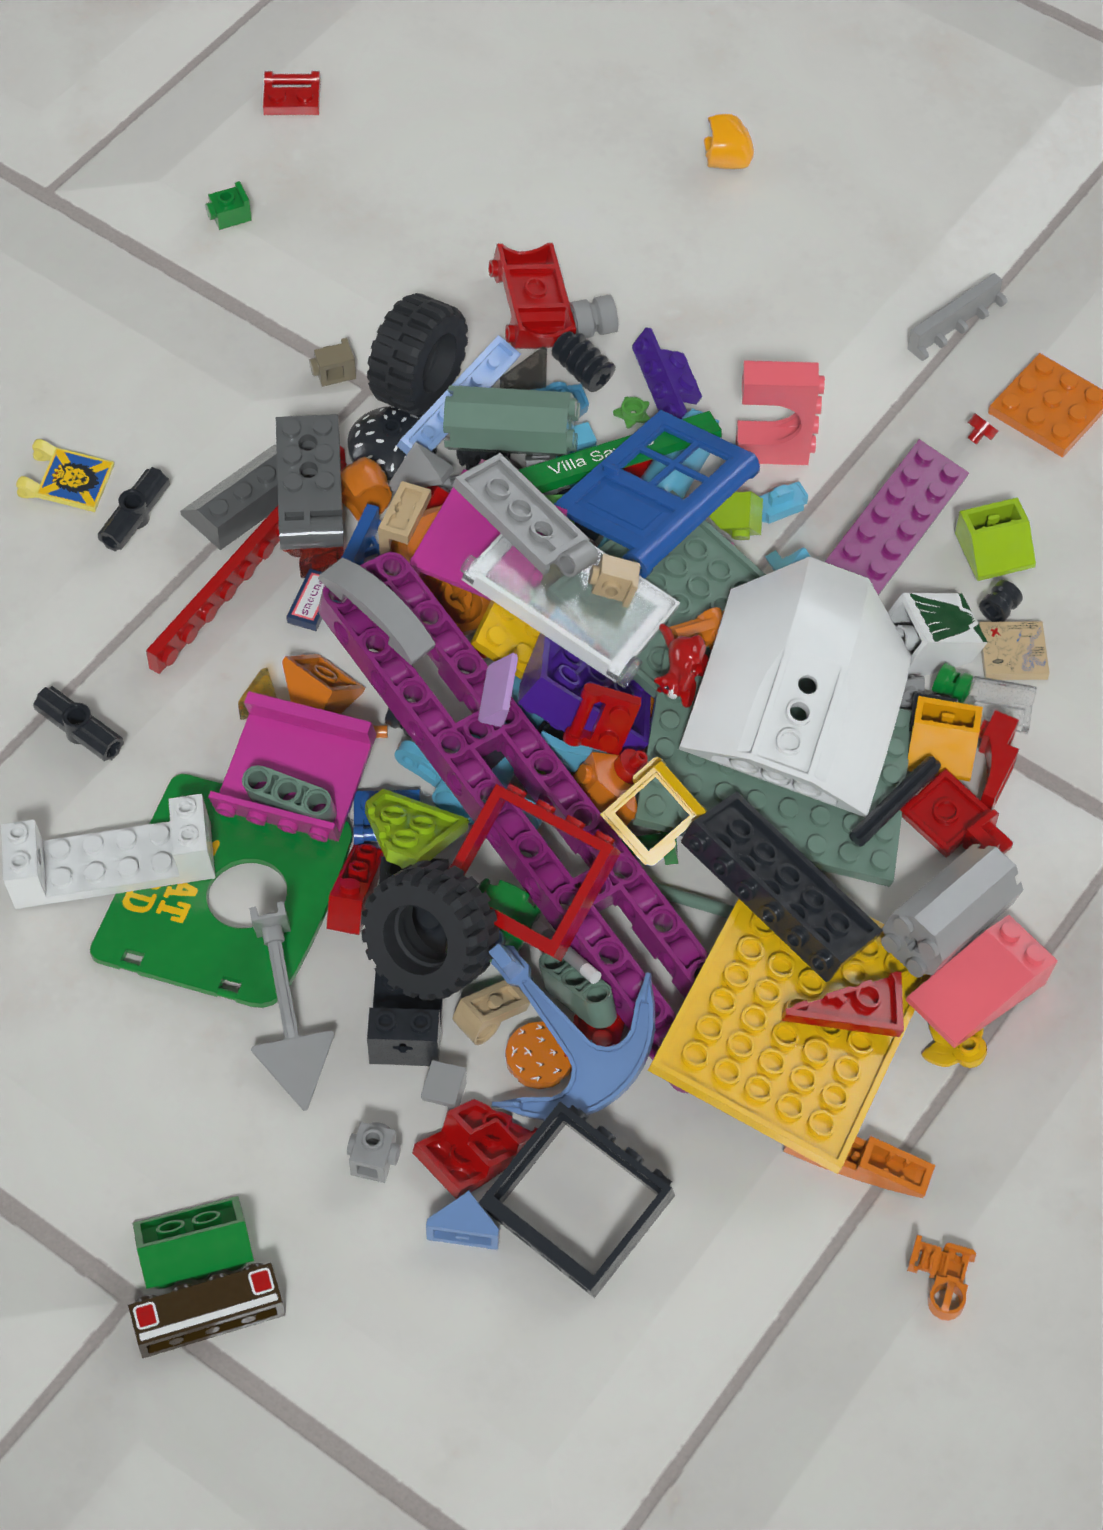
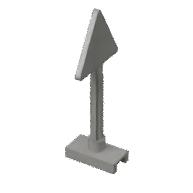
[249,901,334,1111]

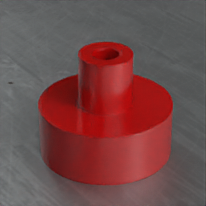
[967,413,998,445]
[614,749,648,784]

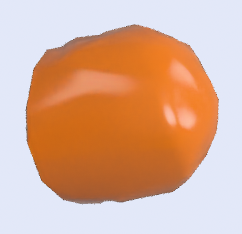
[341,457,392,522]

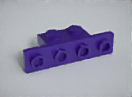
[632,327,702,419]

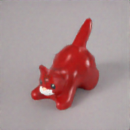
[654,624,708,708]

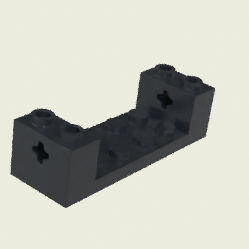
[367,857,449,1066]

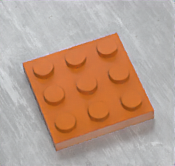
[988,353,1103,458]

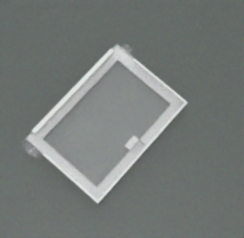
[460,532,680,689]

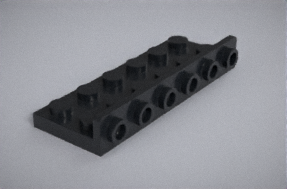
[681,791,883,982]

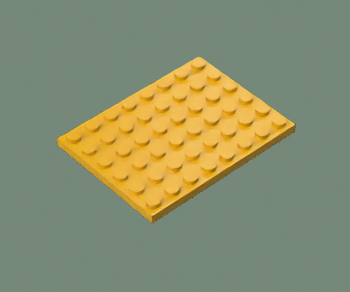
[648,898,931,1174]

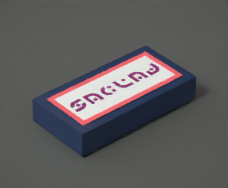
[286,569,324,631]

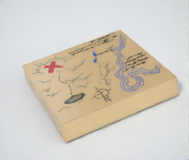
[979,621,1050,680]

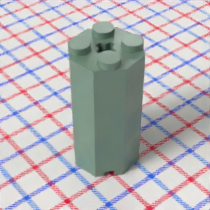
[443,385,580,457]

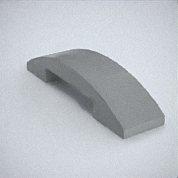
[318,558,435,666]

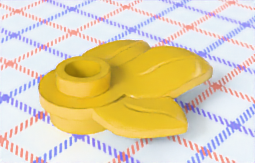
[922,1024,987,1068]

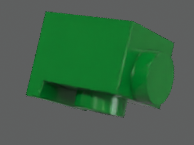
[205,181,252,230]

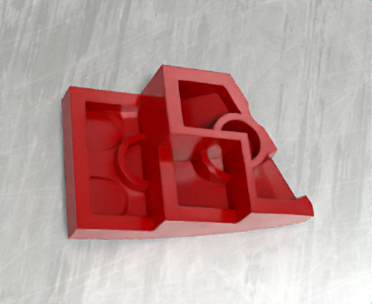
[412,1099,538,1199]

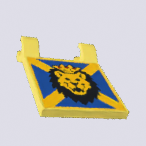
[16,439,114,512]

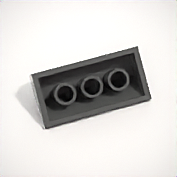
[180,445,278,551]

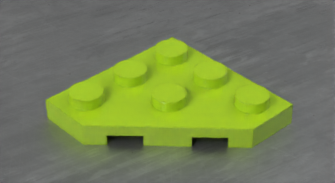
[365,789,469,869]

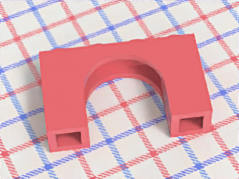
[736,360,825,465]

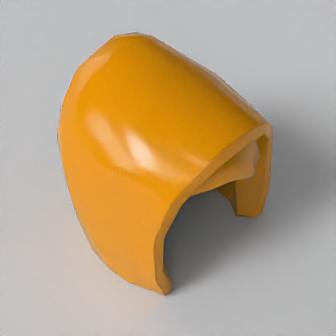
[704,114,754,169]

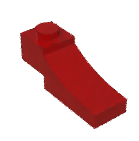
[978,710,1019,810]

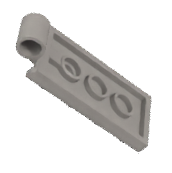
[452,453,598,577]

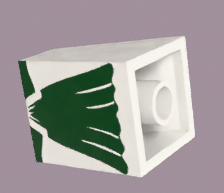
[888,593,988,677]

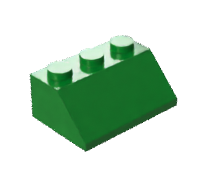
[133,1196,254,1289]

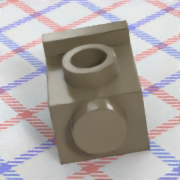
[309,338,356,387]

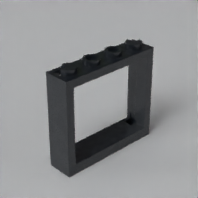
[478,1102,675,1298]

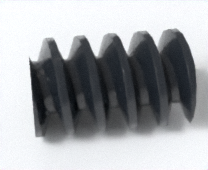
[552,331,616,392]

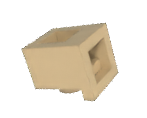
[588,554,640,608]

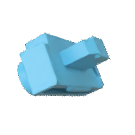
[759,481,808,524]

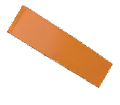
[783,1136,936,1198]

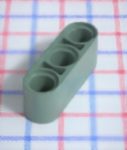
[242,765,337,823]
[539,953,617,1028]

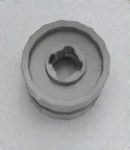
[570,295,618,338]

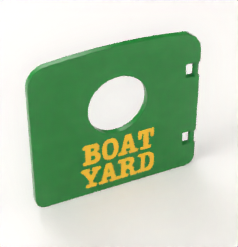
[90,774,352,1008]

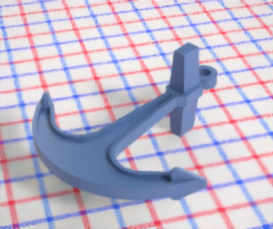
[489,930,655,1121]

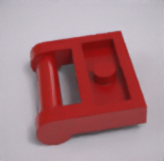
[263,71,320,115]
[562,683,641,755]

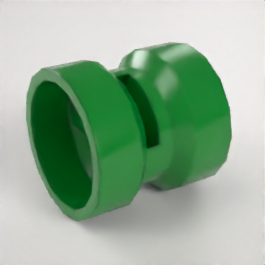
[932,663,975,703]

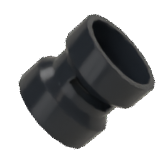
[979,580,1023,622]

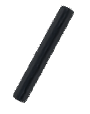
[849,756,941,847]

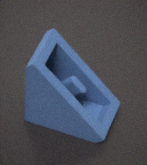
[426,1191,499,1250]

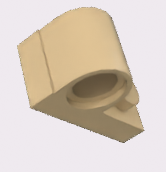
[452,980,530,1046]

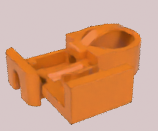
[907,1235,976,1321]

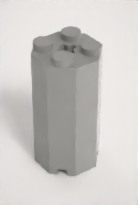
[881,844,1024,978]

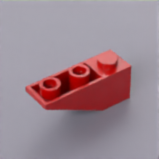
[326,844,385,935]

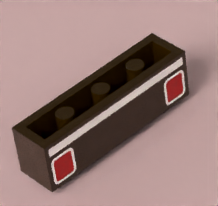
[128,1262,285,1359]

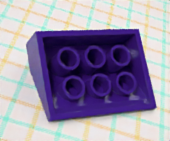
[518,633,651,754]

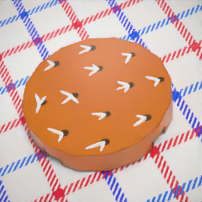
[505,1021,572,1089]

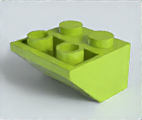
[955,497,1036,581]

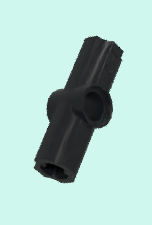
[98,467,170,552]
[33,686,124,762]

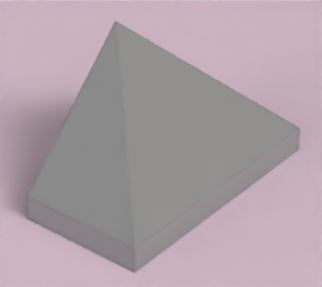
[388,442,454,491]

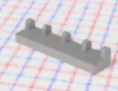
[907,273,1007,361]

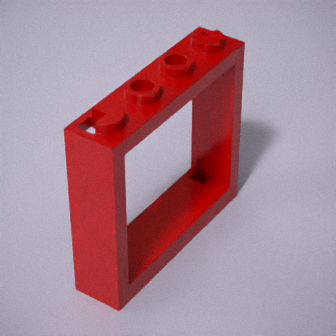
[449,783,621,961]

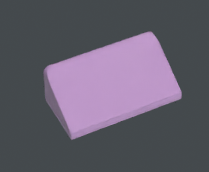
[478,653,518,727]

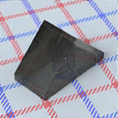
[500,347,547,390]

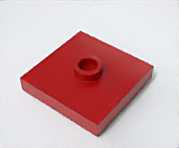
[900,769,992,858]

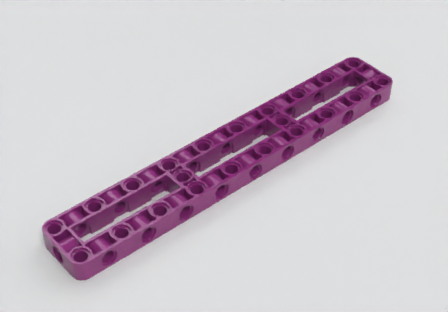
[319,552,709,1093]

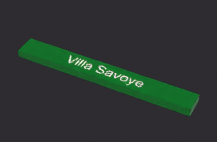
[518,411,722,493]

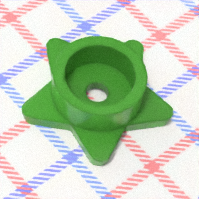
[613,397,650,429]

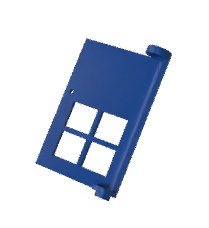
[554,410,760,579]

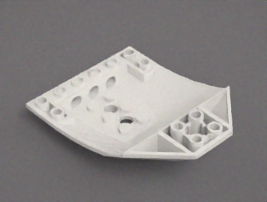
[679,557,911,817]

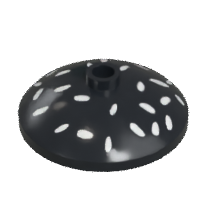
[347,406,438,481]

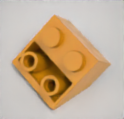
[907,696,983,782]

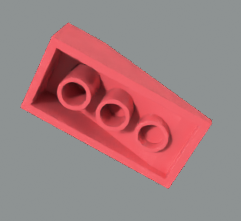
[906,915,1058,1048]

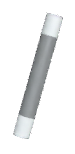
[531,921,601,984]

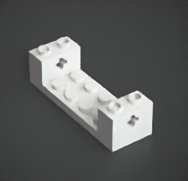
[1,794,215,909]

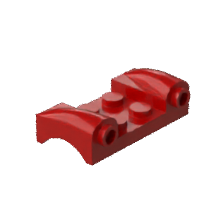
[488,243,576,349]

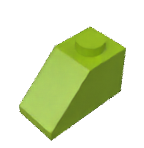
[709,491,763,540]

